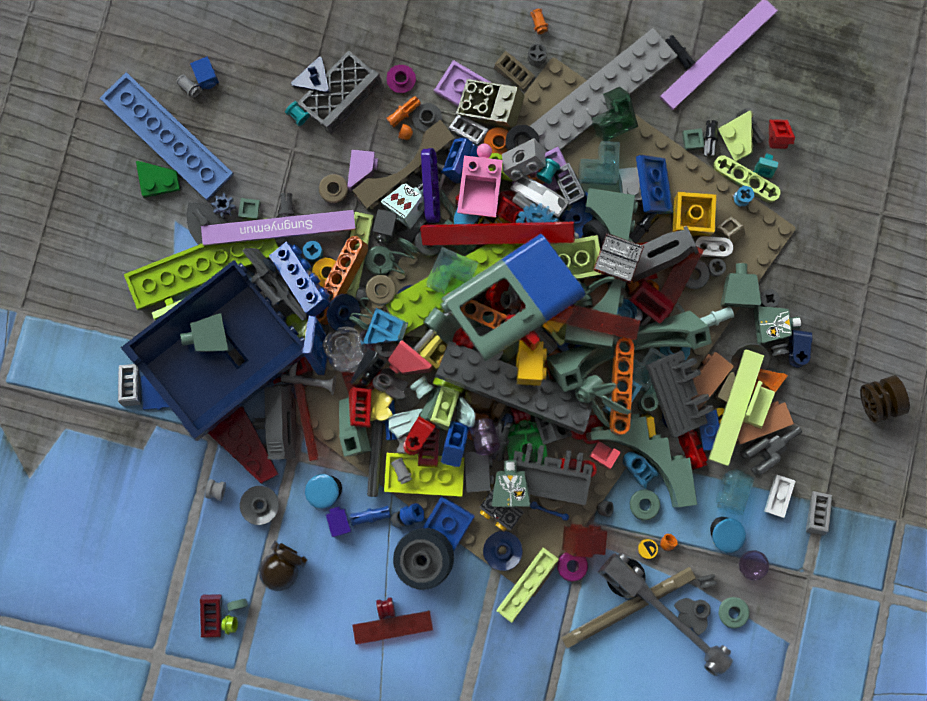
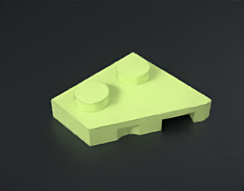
[718,111,753,162]

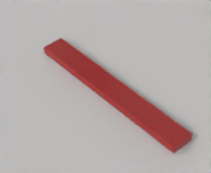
[420,222,575,245]

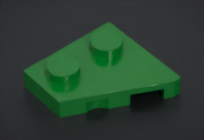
[136,161,181,198]

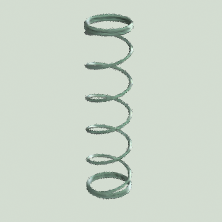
[349,238,419,330]

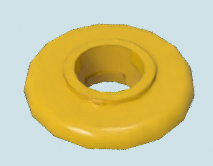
[312,258,341,287]

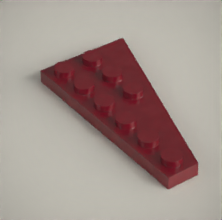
[208,406,279,484]

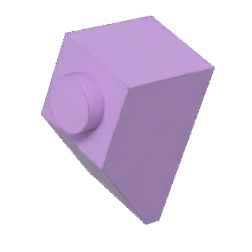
[347,150,378,191]

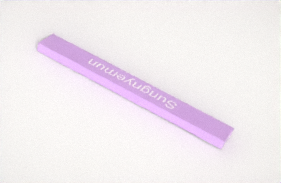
[201,210,356,246]

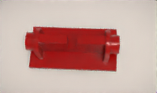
[678,429,708,470]

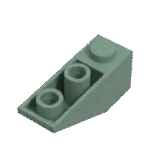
[339,397,371,457]

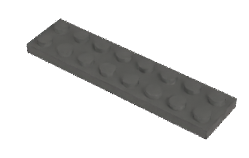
[435,341,595,435]

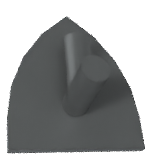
[186,202,229,245]

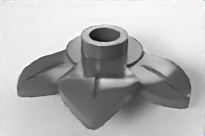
[373,368,408,399]
[674,598,711,635]

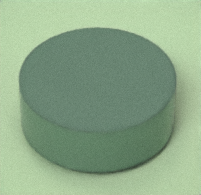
[227,599,248,611]

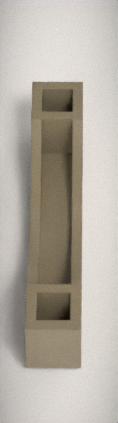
[351,120,454,209]

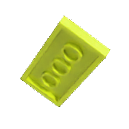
[384,453,465,497]

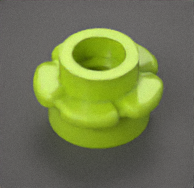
[221,615,238,635]

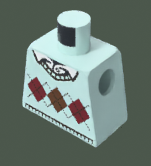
[381,182,425,229]

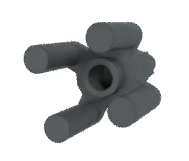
[740,426,802,475]

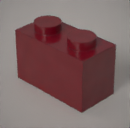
[630,279,674,324]

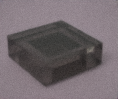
[394,386,421,412]

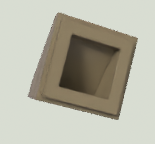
[717,216,745,244]

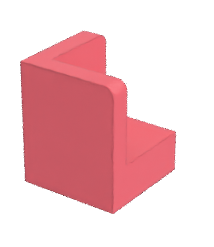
[589,441,621,470]

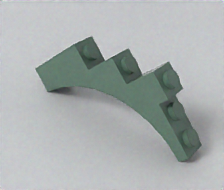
[586,414,697,507]

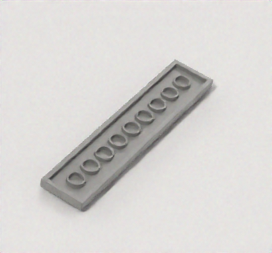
[515,28,677,153]

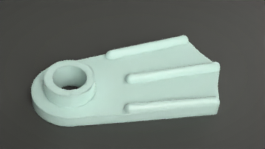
[455,397,475,427]
[388,409,423,438]

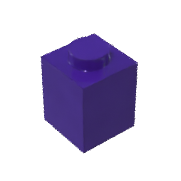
[325,506,352,537]

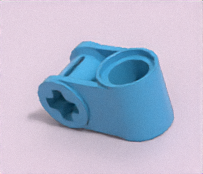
[623,452,659,488]

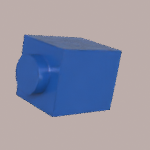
[190,56,219,89]

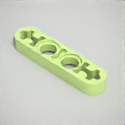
[713,156,780,203]

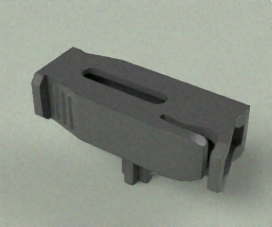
[631,226,699,283]
[253,384,296,460]

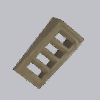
[494,51,535,91]

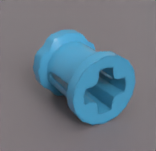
[733,186,754,207]

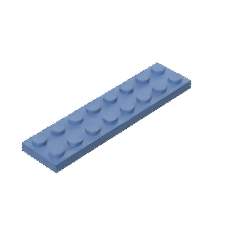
[100,72,234,201]

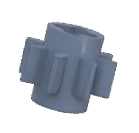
[211,193,236,218]

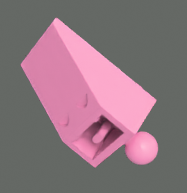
[457,143,503,218]

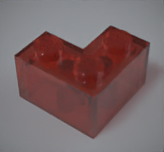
[562,523,607,557]

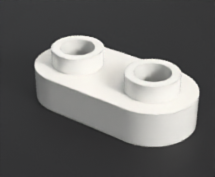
[695,236,733,258]

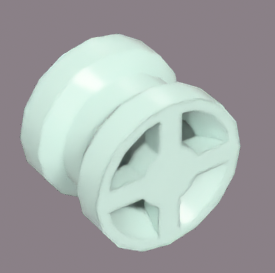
[410,376,434,400]

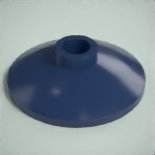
[327,294,360,332]
[483,531,523,571]

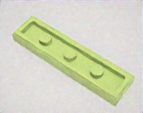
[496,547,559,623]

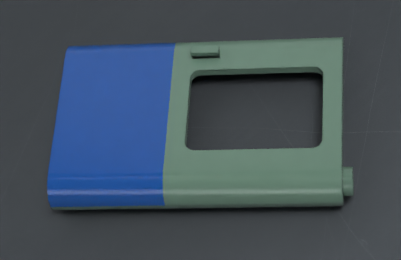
[440,234,586,361]

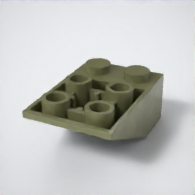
[456,79,525,130]

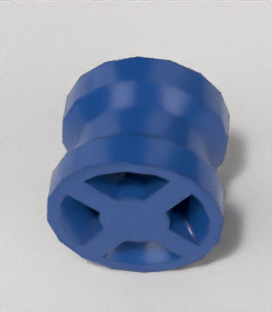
[400,503,424,526]

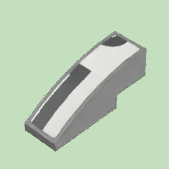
[510,176,569,219]

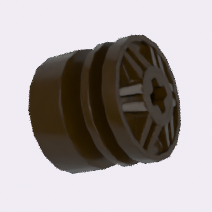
[860,375,910,423]

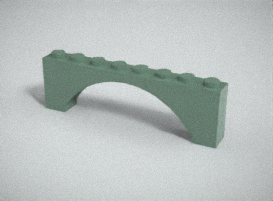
[564,188,638,350]
[547,311,712,392]

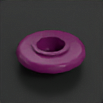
[386,64,416,93]
[557,551,588,582]

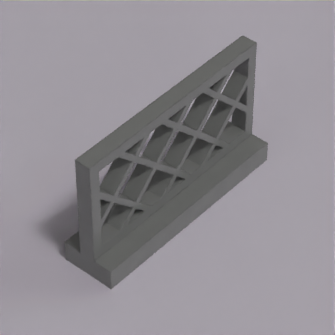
[298,51,382,134]

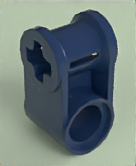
[788,330,813,368]

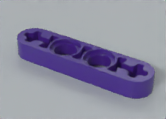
[421,148,441,223]

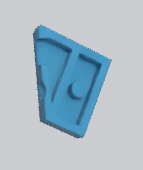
[363,308,408,344]

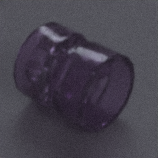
[469,419,501,455]

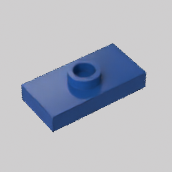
[699,409,719,451]

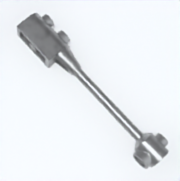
[598,553,733,676]

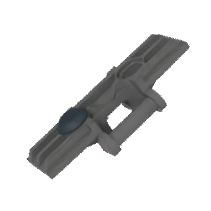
[242,248,310,321]

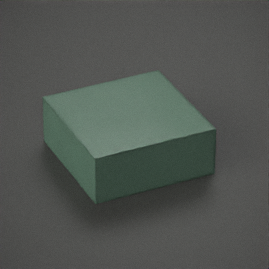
[682,129,704,150]
[238,198,261,220]

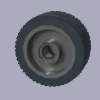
[393,528,454,590]

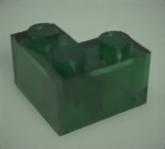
[591,87,639,142]

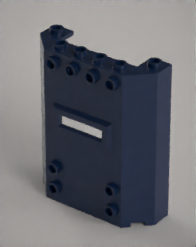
[121,260,305,441]

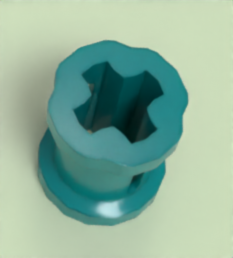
[285,101,310,126]
[536,158,560,184]

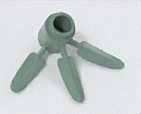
[573,276,614,312]
[575,375,631,427]

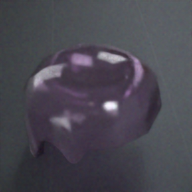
[739,550,769,581]

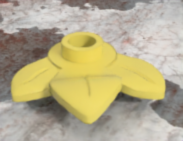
[362,388,394,421]

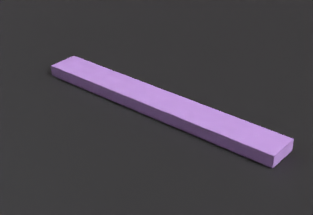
[660,0,778,111]

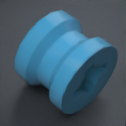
[303,241,323,262]

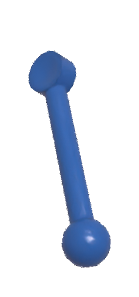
[530,502,569,521]

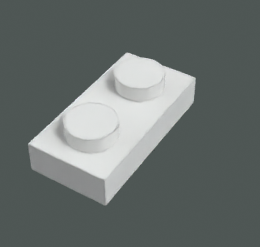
[764,475,795,518]

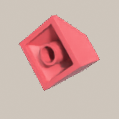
[388,340,433,375]

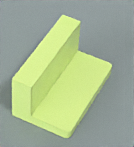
[743,381,775,428]

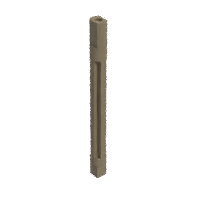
[561,567,696,648]

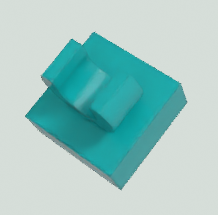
[754,153,778,179]

